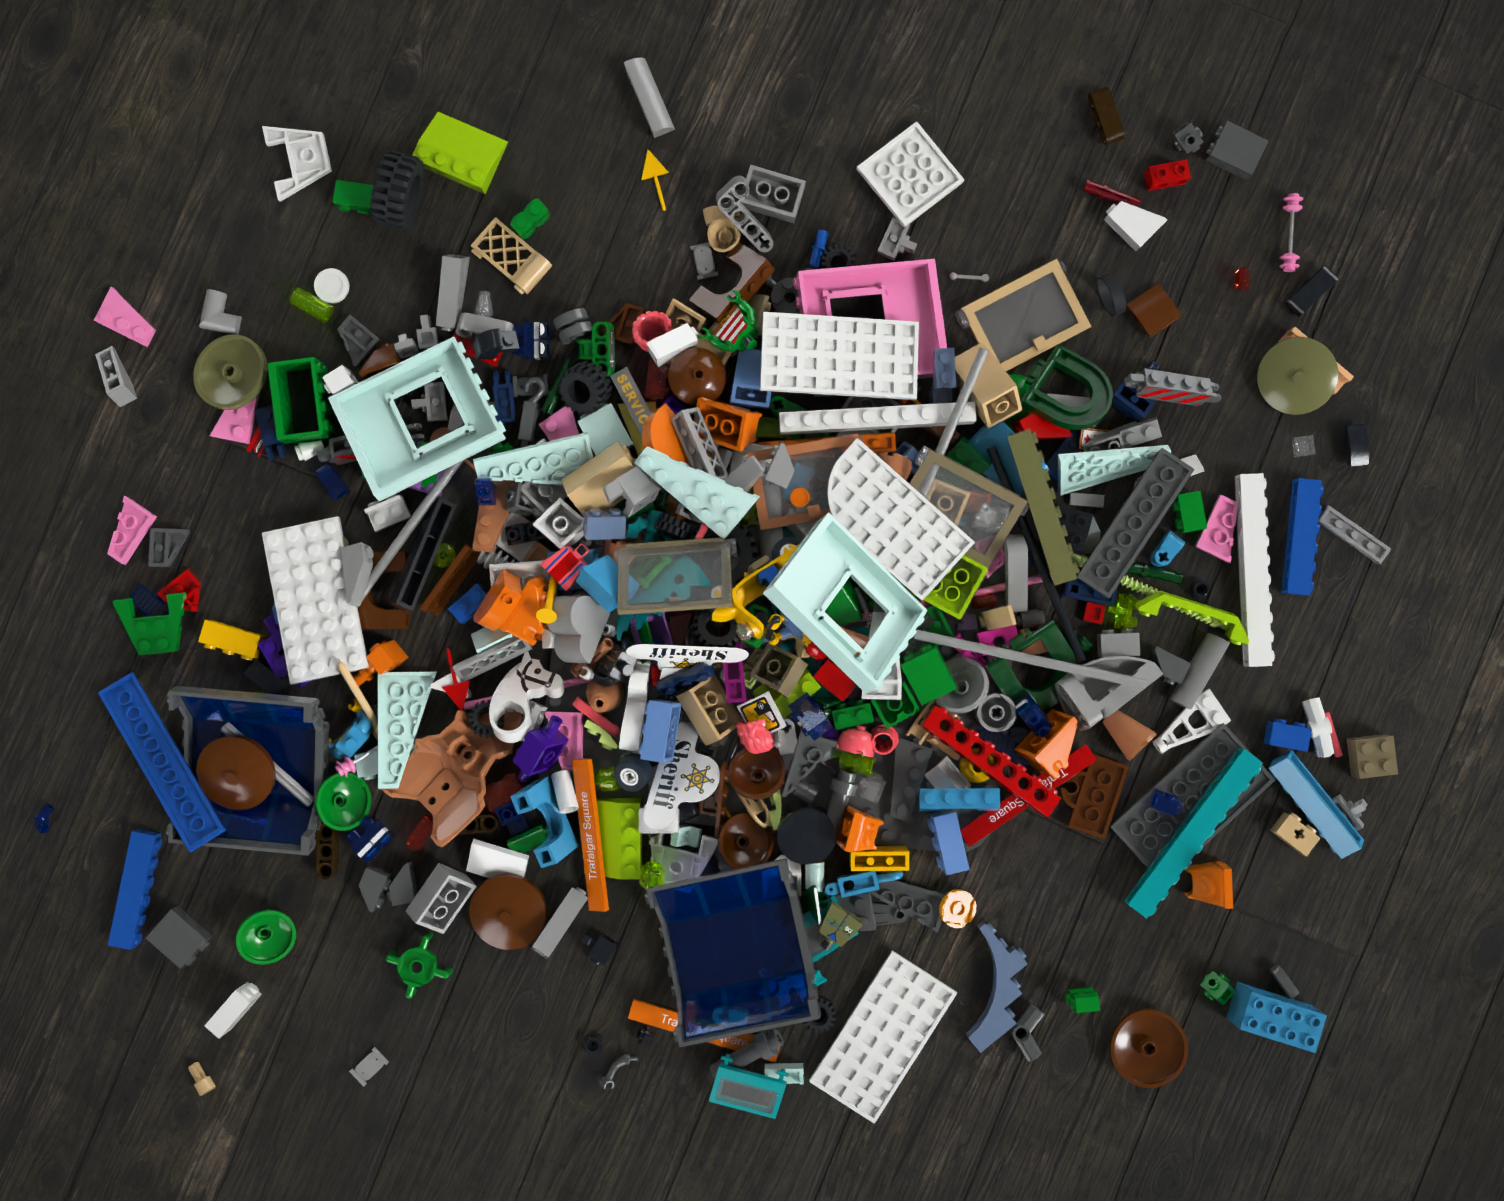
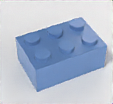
[639,699,682,763]
[927,809,970,875]

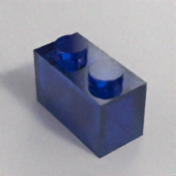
[788,692,833,741]

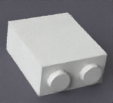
[205,982,262,1038]

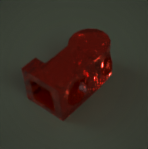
[407,814,433,851]

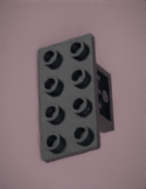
[1009,497,1093,552]

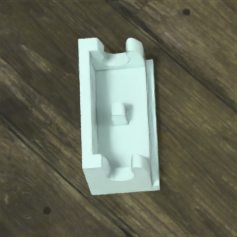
[765,1063,804,1084]

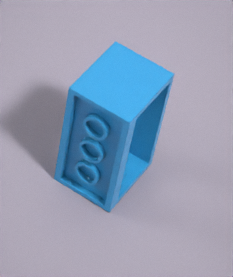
[1226,981,1327,1053]

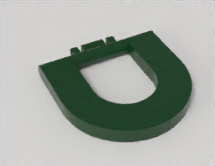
[1020,345,1113,430]
[984,620,1077,711]

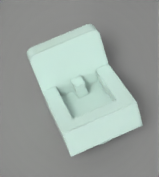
[670,824,702,848]

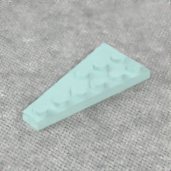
[473,432,593,485]
[1058,445,1171,495]
[634,446,760,540]
[378,672,437,789]

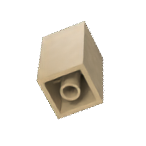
[955,342,1022,429]
[561,441,636,516]

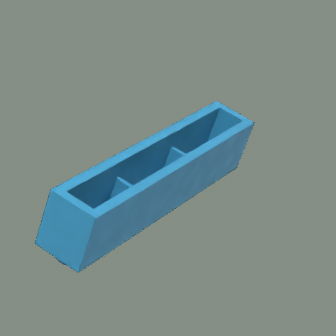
[1269,749,1364,859]

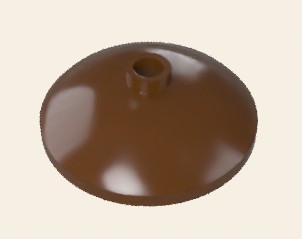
[668,347,726,406]
[728,748,786,800]
[718,813,774,869]

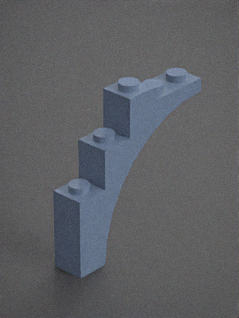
[966,920,1028,1053]

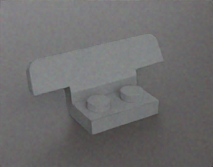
[603,465,661,518]

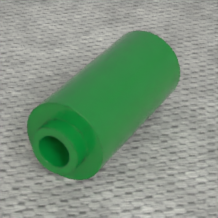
[507,824,549,854]

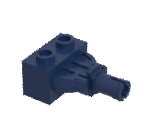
[1111,361,1161,423]

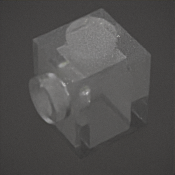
[858,772,886,804]

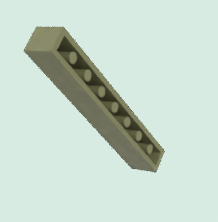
[1007,428,1080,586]

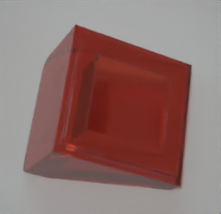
[1235,267,1250,291]

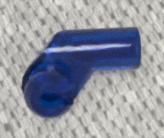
[35,804,54,833]

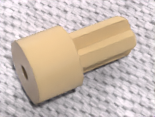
[188,1062,216,1096]

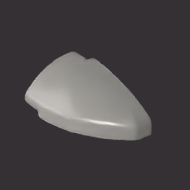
[1055,656,1163,731]

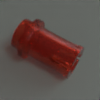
[972,593,997,610]

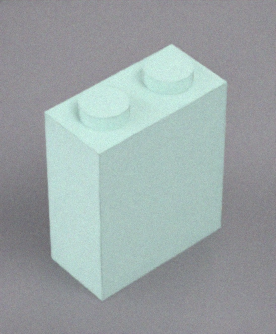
[577,403,634,455]

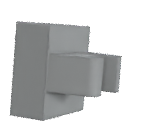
[394,333,419,359]

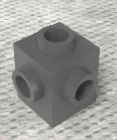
[1171,122,1203,154]

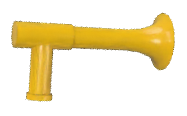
[536,576,558,624]

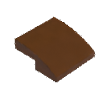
[1127,284,1181,338]

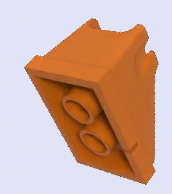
[694,397,762,452]
[499,575,549,646]
[1014,709,1078,779]
[836,805,884,853]
[1184,860,1233,909]

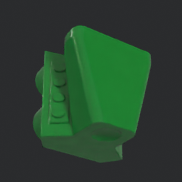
[821,577,863,626]
[870,677,920,730]

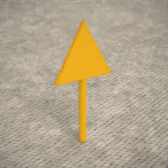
[642,150,669,211]

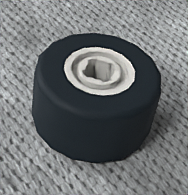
[614,753,652,792]

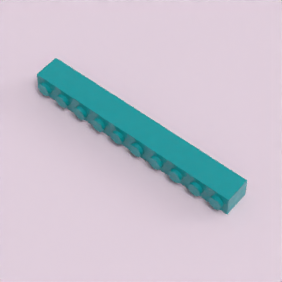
[1124,748,1263,919]

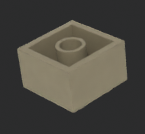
[749,642,808,698]
[1347,734,1398,779]

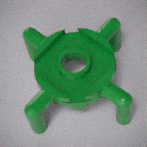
[386,931,453,999]

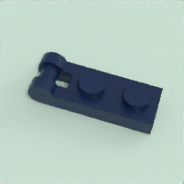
[1060,579,1118,606]

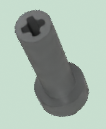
[826,768,859,846]
[710,1029,784,1078]

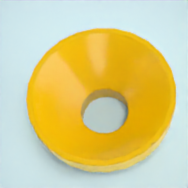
[959,748,994,783]

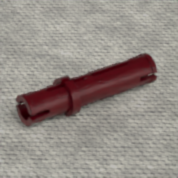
[1083,179,1141,207]

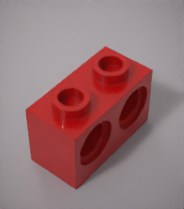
[1144,159,1191,191]

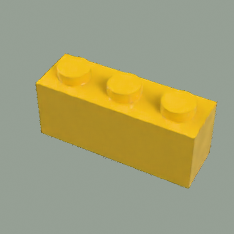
[198,620,266,661]
[849,846,909,871]

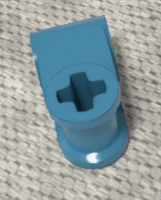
[1150,530,1185,567]

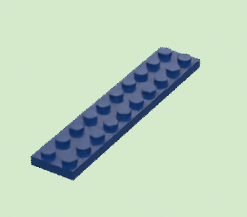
[98,672,226,852]

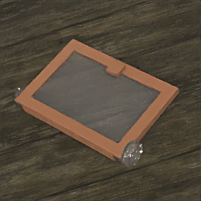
[741,433,863,530]

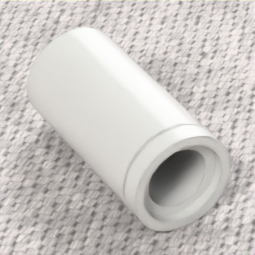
[551,770,579,814]

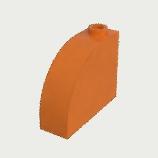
[642,403,689,463]
[473,569,522,631]

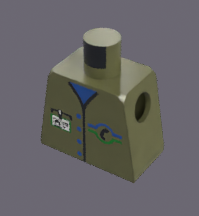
[819,900,863,951]

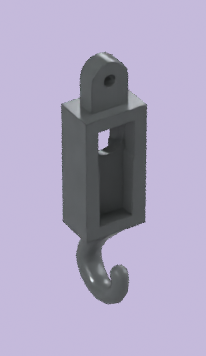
[518,377,545,448]

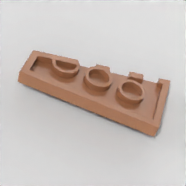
[473,480,523,552]

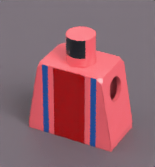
[540,543,590,591]

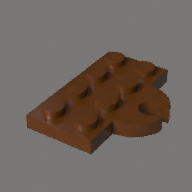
[1060,754,1129,839]

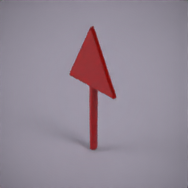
[442,648,470,711]

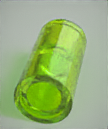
[290,287,334,323]

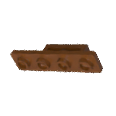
[699,762,730,839]

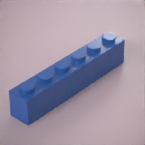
[1281,478,1324,596]
[108,829,162,950]

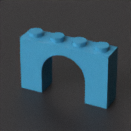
[511,776,579,868]
[919,788,1000,811]

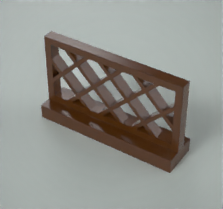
[419,543,480,616]

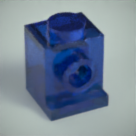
[1150,789,1183,817]

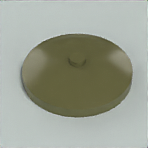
[193,334,268,410]
[1257,337,1338,415]

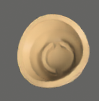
[707,218,741,252]

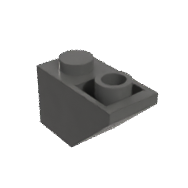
[359,865,392,913]

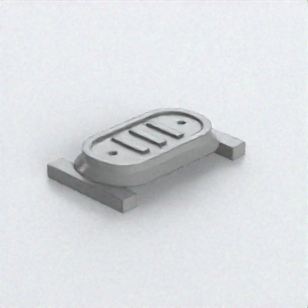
[690,242,718,280]
[349,1047,389,1087]

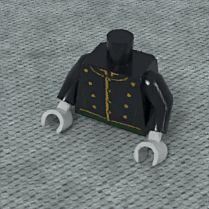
[579,624,637,687]

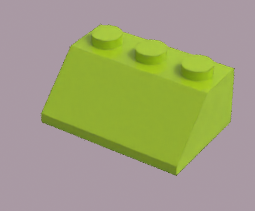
[752,668,821,719]

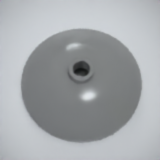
[935,657,989,714]

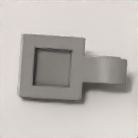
[416,315,439,350]

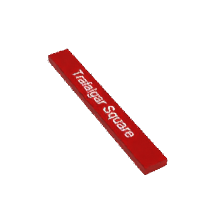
[960,744,1097,847]

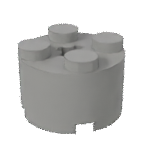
[974,692,1016,732]

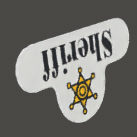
[626,644,749,671]
[643,721,720,830]

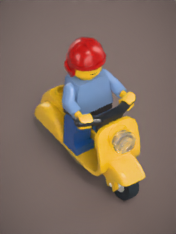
[703,538,828,660]

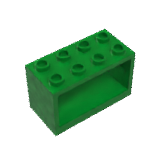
[267,357,335,445]

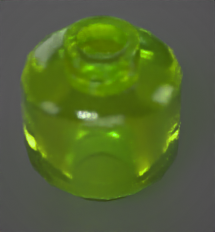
[433,543,456,568]
[595,766,621,792]
[639,861,665,891]

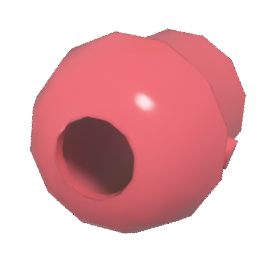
[871,724,899,755]

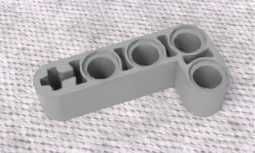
[716,176,773,252]
[1002,534,1028,612]

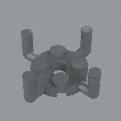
[764,268,812,314]

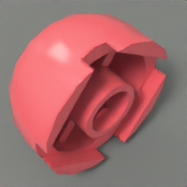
[836,725,876,757]

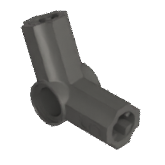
[1010,1003,1045,1062]

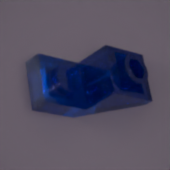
[494,800,530,837]

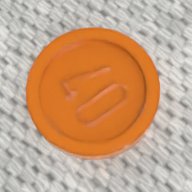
[790,488,810,507]

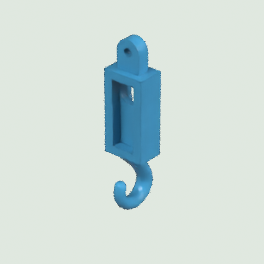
[825,871,903,898]

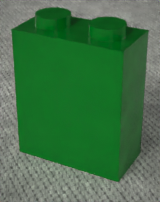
[900,643,957,705]

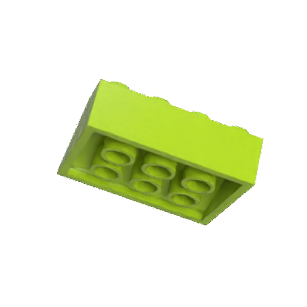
[413,112,508,194]
[894,555,989,620]
[584,798,642,879]

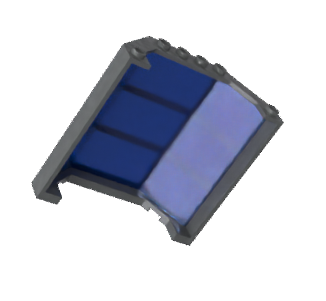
[166,686,329,855]
[645,858,821,1047]

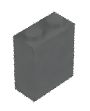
[1205,121,1269,180]
[146,906,212,969]

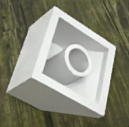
[533,498,584,550]

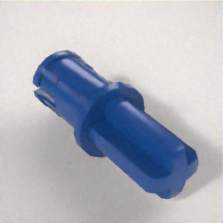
[809,230,829,269]

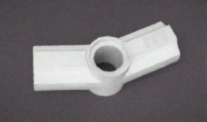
[1302,698,1334,758]

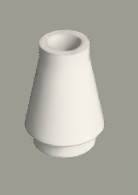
[295,440,325,461]

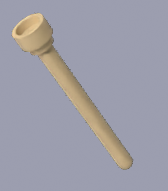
[337,662,378,740]

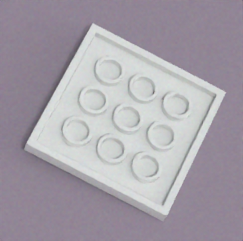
[857,122,964,227]

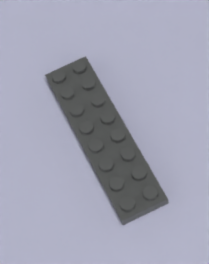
[1077,448,1195,598]

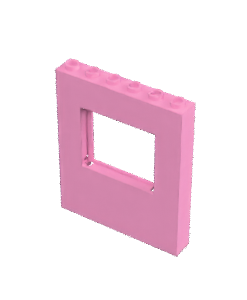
[793,259,947,379]

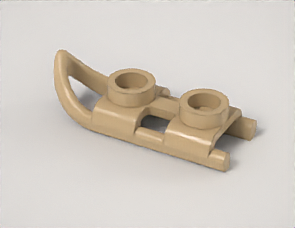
[906,700,936,745]
[735,791,770,828]

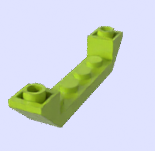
[1134,590,1249,645]

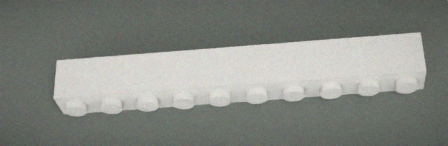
[779,401,976,435]
[1235,473,1275,667]

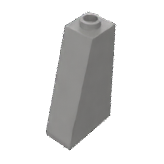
[436,254,470,331]
[531,887,588,959]

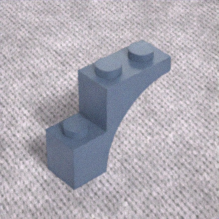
[928,348,956,404]

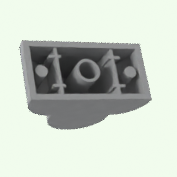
[547,589,611,663]

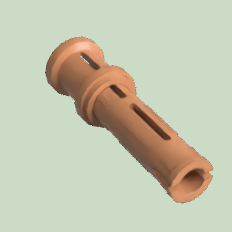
[570,638,614,679]

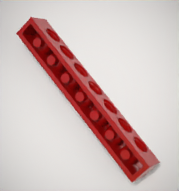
[919,705,1061,817]

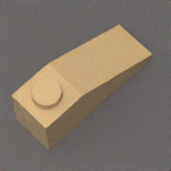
[978,605,1016,631]

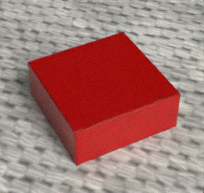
[1082,602,1106,624]

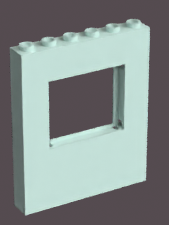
[328,337,506,502]
[763,513,928,694]

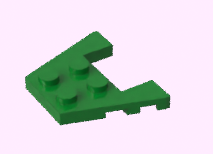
[112,592,187,655]

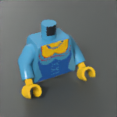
[329,699,372,759]

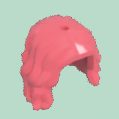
[632,311,673,352]
[736,719,775,754]

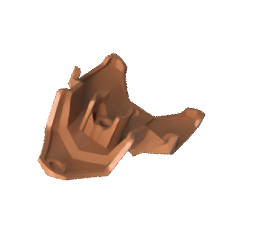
[381,710,523,847]

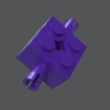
[258,615,311,688]
[513,715,569,783]

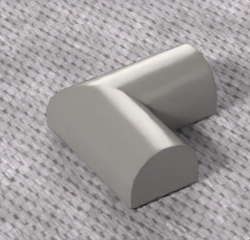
[199,289,242,335]

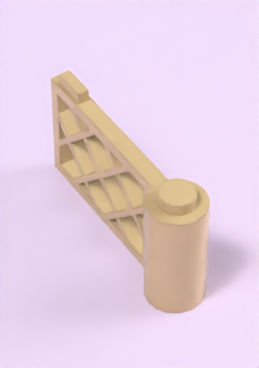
[471,217,552,295]

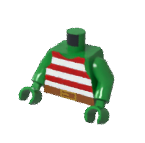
[697,290,759,352]

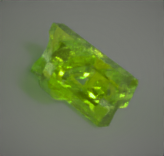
[1108,594,1140,629]
[839,751,876,777]

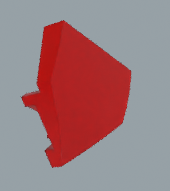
[157,568,201,612]

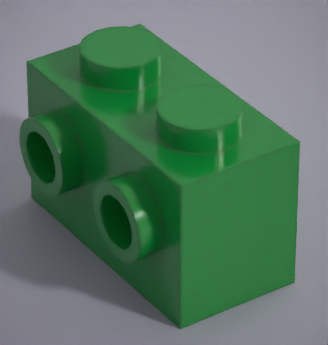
[333,180,373,215]
[1171,491,1207,534]
[832,698,874,730]

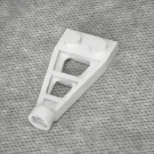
[1152,689,1231,754]

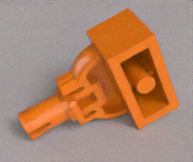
[353,640,409,687]

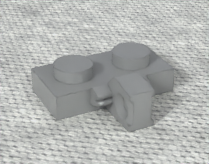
[877,217,917,261]
[411,382,448,422]
[1332,794,1368,831]

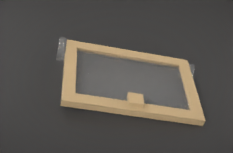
[955,259,1091,371]

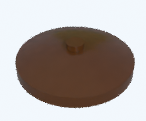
[196,734,276,810]
[469,874,547,950]
[1109,1008,1188,1088]

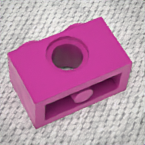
[975,624,1018,659]

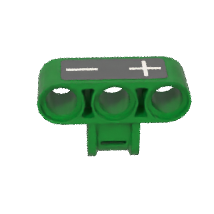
[577,321,615,377]

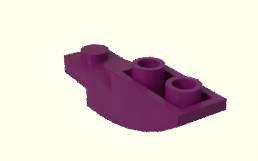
[720,626,747,703]

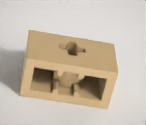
[1270,812,1320,857]

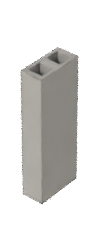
[1069,492,1104,508]

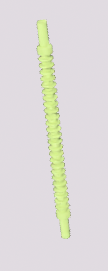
[1070,553,1229,630]

